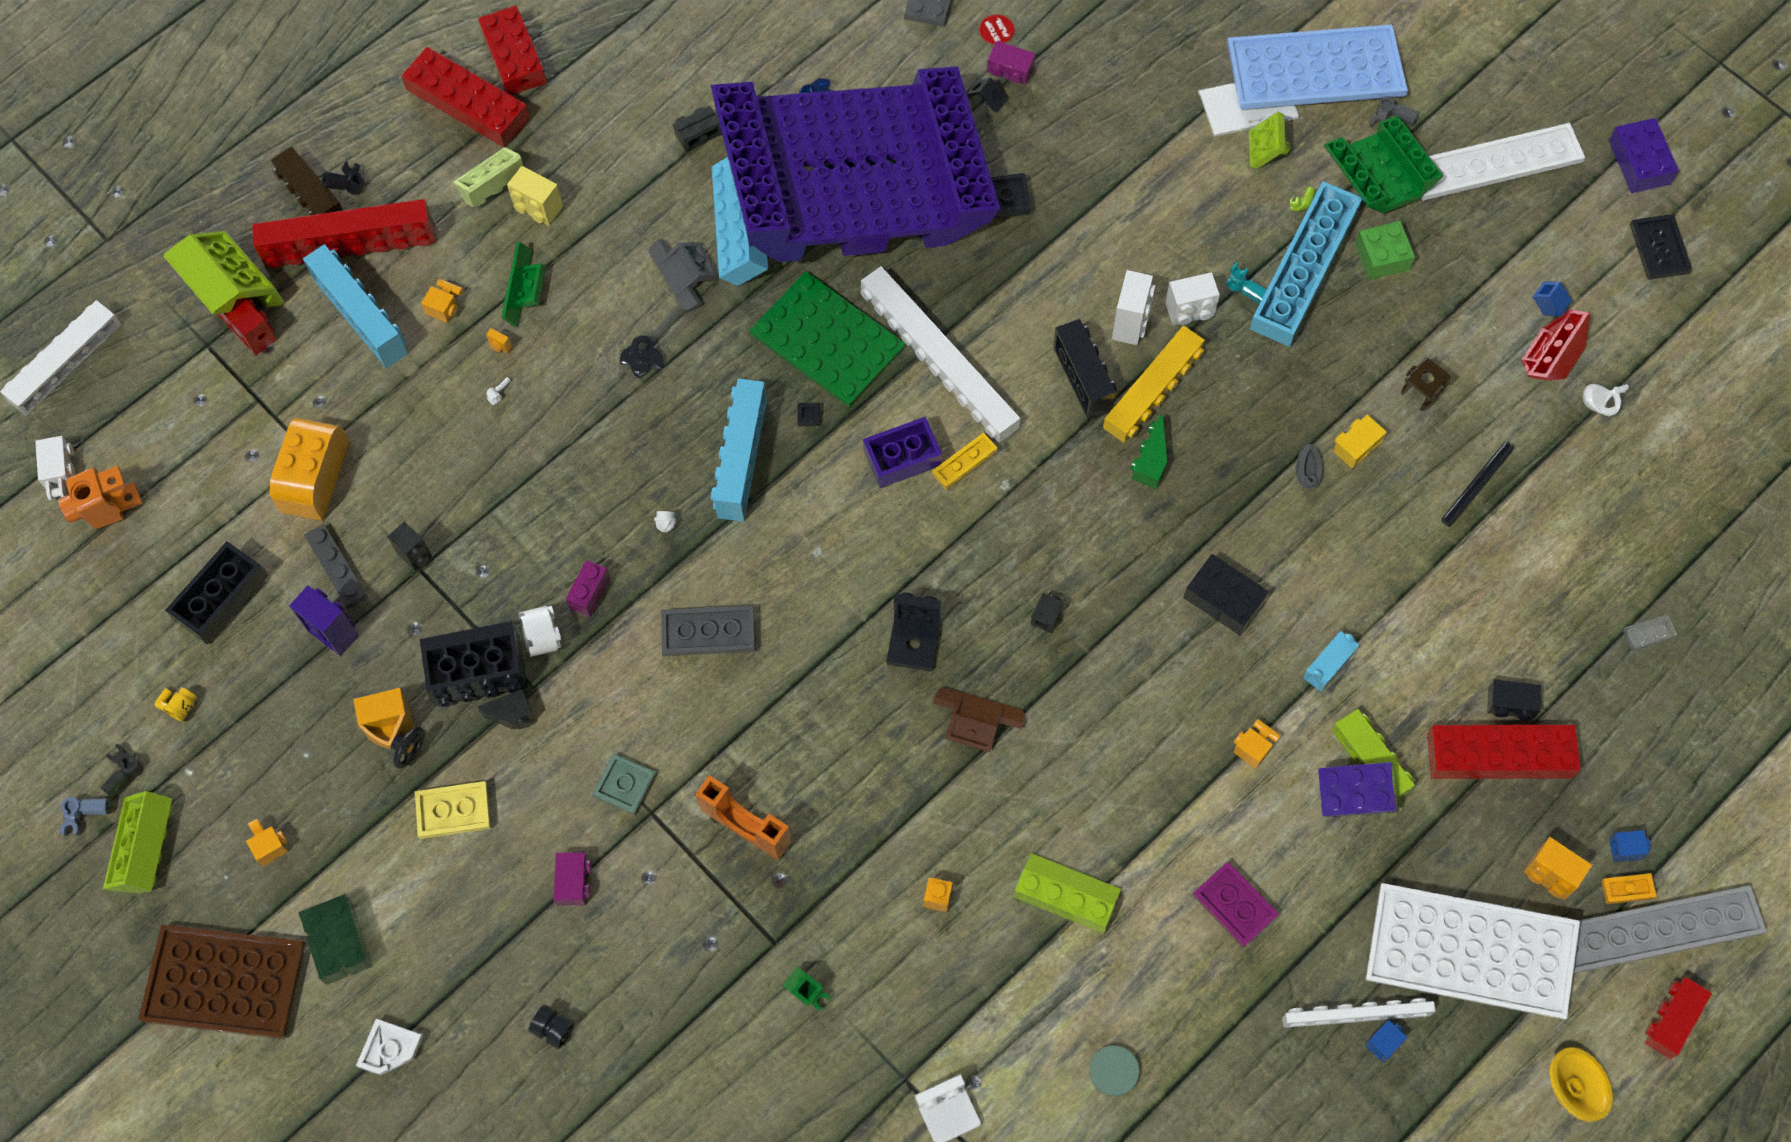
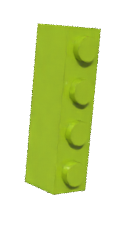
[1331,709,1415,800]

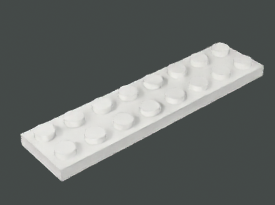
[1421,123,1585,201]

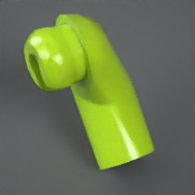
[1289,187,1316,212]

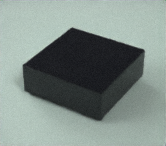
[797,403,820,426]

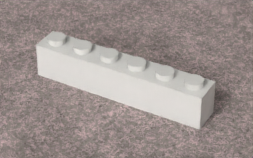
[0,300,121,416]

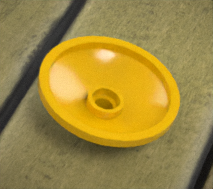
[1550,1047,1613,1122]

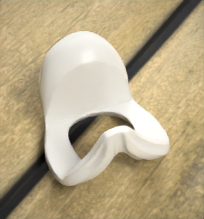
[1583,384,1629,416]

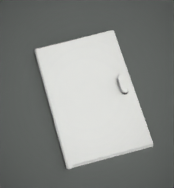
[1198,83,1299,137]

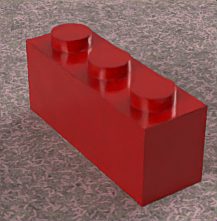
[1644,977,1712,1060]

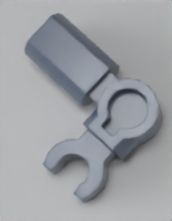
[60,797,111,836]

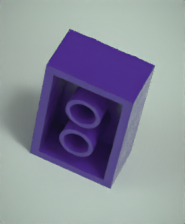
[1609,118,1679,194]
[863,417,942,488]
[289,585,359,656]
[1318,762,1399,818]

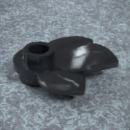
[620,335,663,379]

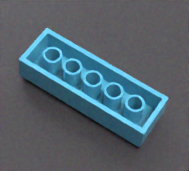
[712,157,768,286]
[303,244,408,369]
[711,379,767,522]

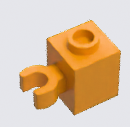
[246,819,288,867]

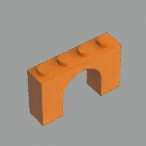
[695,775,792,861]

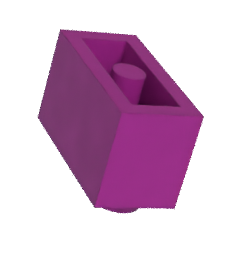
[987,41,1035,85]
[565,560,610,617]
[553,852,591,906]

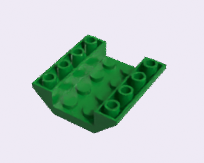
[1324,115,1443,213]

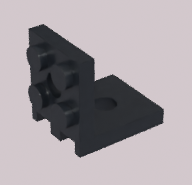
[886,592,941,672]

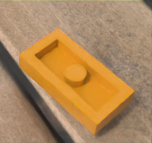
[1601,873,1657,904]

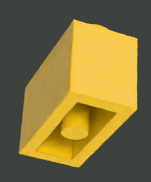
[1333,415,1387,469]

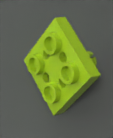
[1249,111,1291,169]

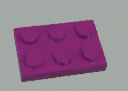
[1192,861,1279,948]

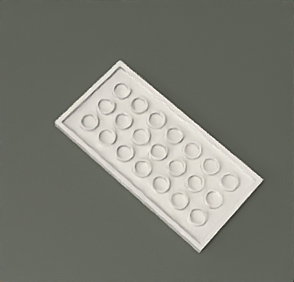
[1366,883,1580,1020]

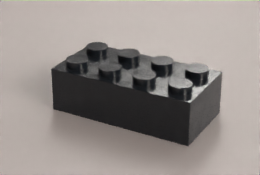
[1053,318,1117,421]
[165,541,268,645]

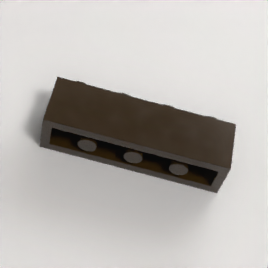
[271,146,343,216]

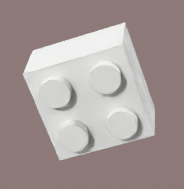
[1165,272,1220,325]

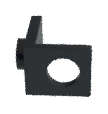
[966,77,1008,112]

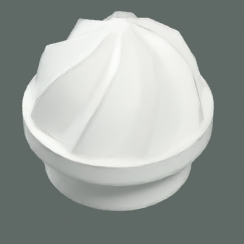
[654,511,677,533]

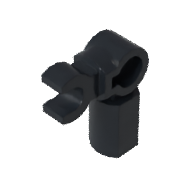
[321,161,365,195]

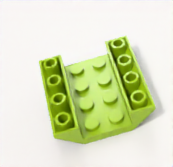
[163,231,284,315]

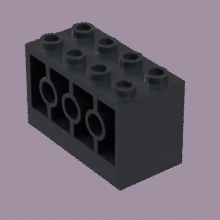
[420,621,528,707]

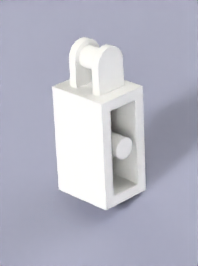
[35,436,75,501]

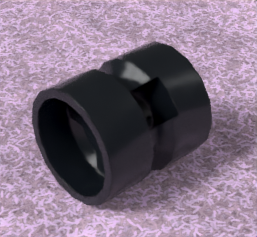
[528,1004,575,1049]

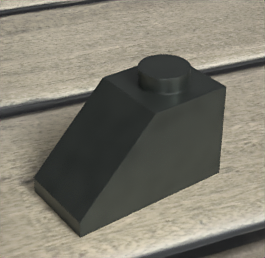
[478,689,535,729]

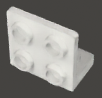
[915,1074,981,1142]

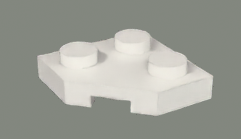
[356,1019,423,1075]

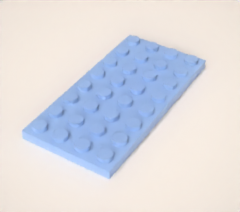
[1227,25,1408,109]

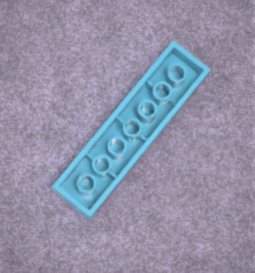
[1250,181,1362,347]

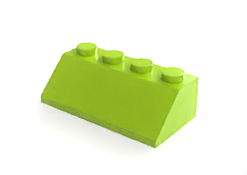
[103,791,172,894]
[1014,853,1121,934]

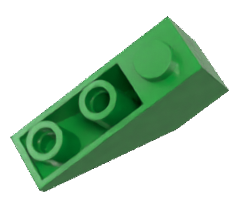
[1130,415,1167,489]

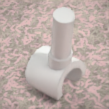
[487,377,510,405]

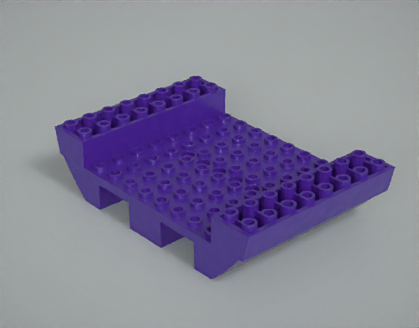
[711,66,1000,262]

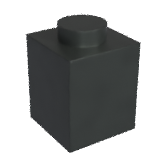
[1031,593,1064,633]

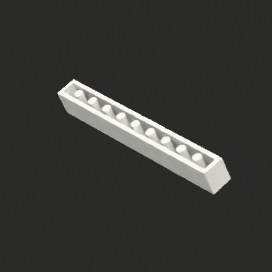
[860,267,1020,443]

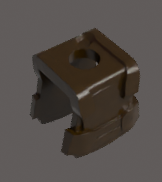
[1401,357,1451,411]

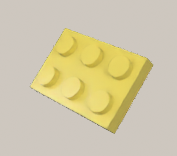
[415,781,491,839]

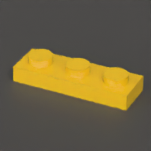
[932,432,998,490]

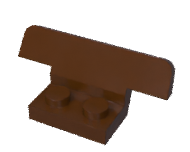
[933,687,1025,752]

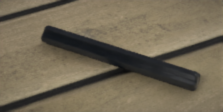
[1441,441,1514,527]

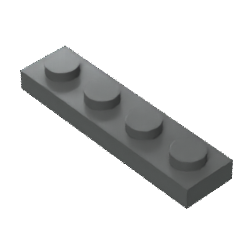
[304,524,367,609]

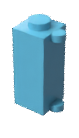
[1303,631,1359,692]

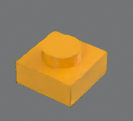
[486,328,512,354]

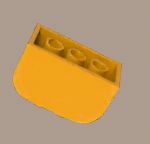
[270,418,350,521]

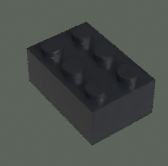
[1183,554,1269,636]

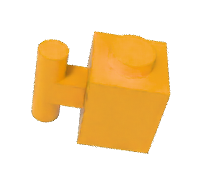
[421,279,464,323]
[1233,719,1281,769]

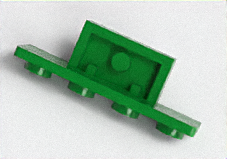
[501,242,546,327]

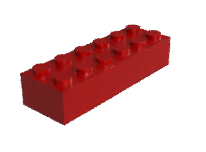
[401,47,530,148]
[1427,725,1580,779]

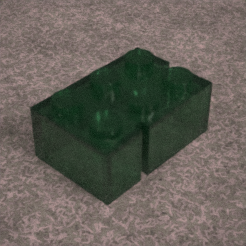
[298,894,373,985]

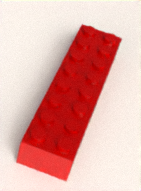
[252,199,436,268]

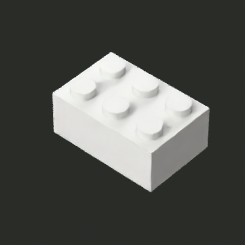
[1112,270,1155,345]

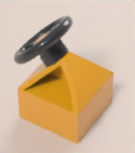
[353,688,425,769]

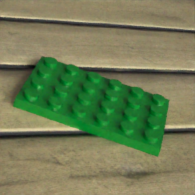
[749,271,905,408]

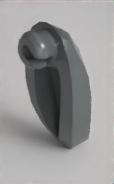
[1296,444,1322,490]

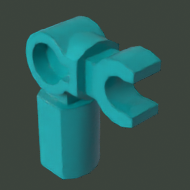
[1226,262,1267,304]

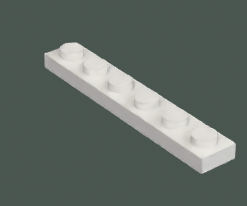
[1282,998,1435,1028]

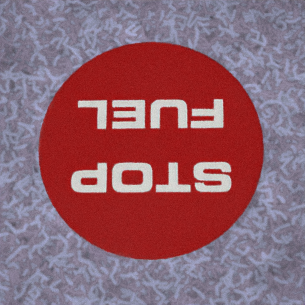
[979,14,1015,44]

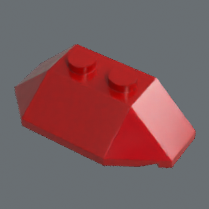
[1521,309,1590,381]

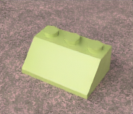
[453,147,523,207]

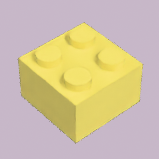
[507,166,563,226]

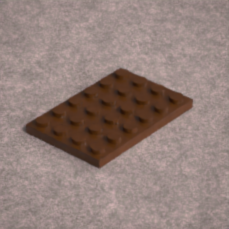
[138,924,306,1040]

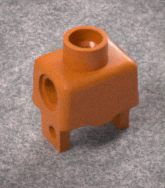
[59,465,142,529]

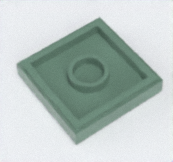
[592,753,656,815]

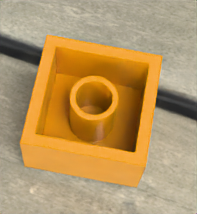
[1523,837,1592,900]

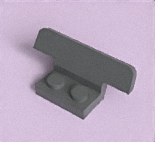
[649,239,719,312]

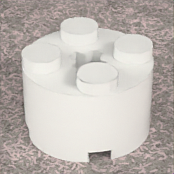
[519,606,561,657]

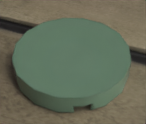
[1089,1045,1139,1097]

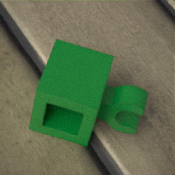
[782,966,830,1011]

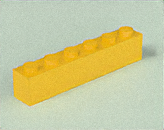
[1103,325,1205,443]

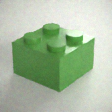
[1355,221,1415,280]

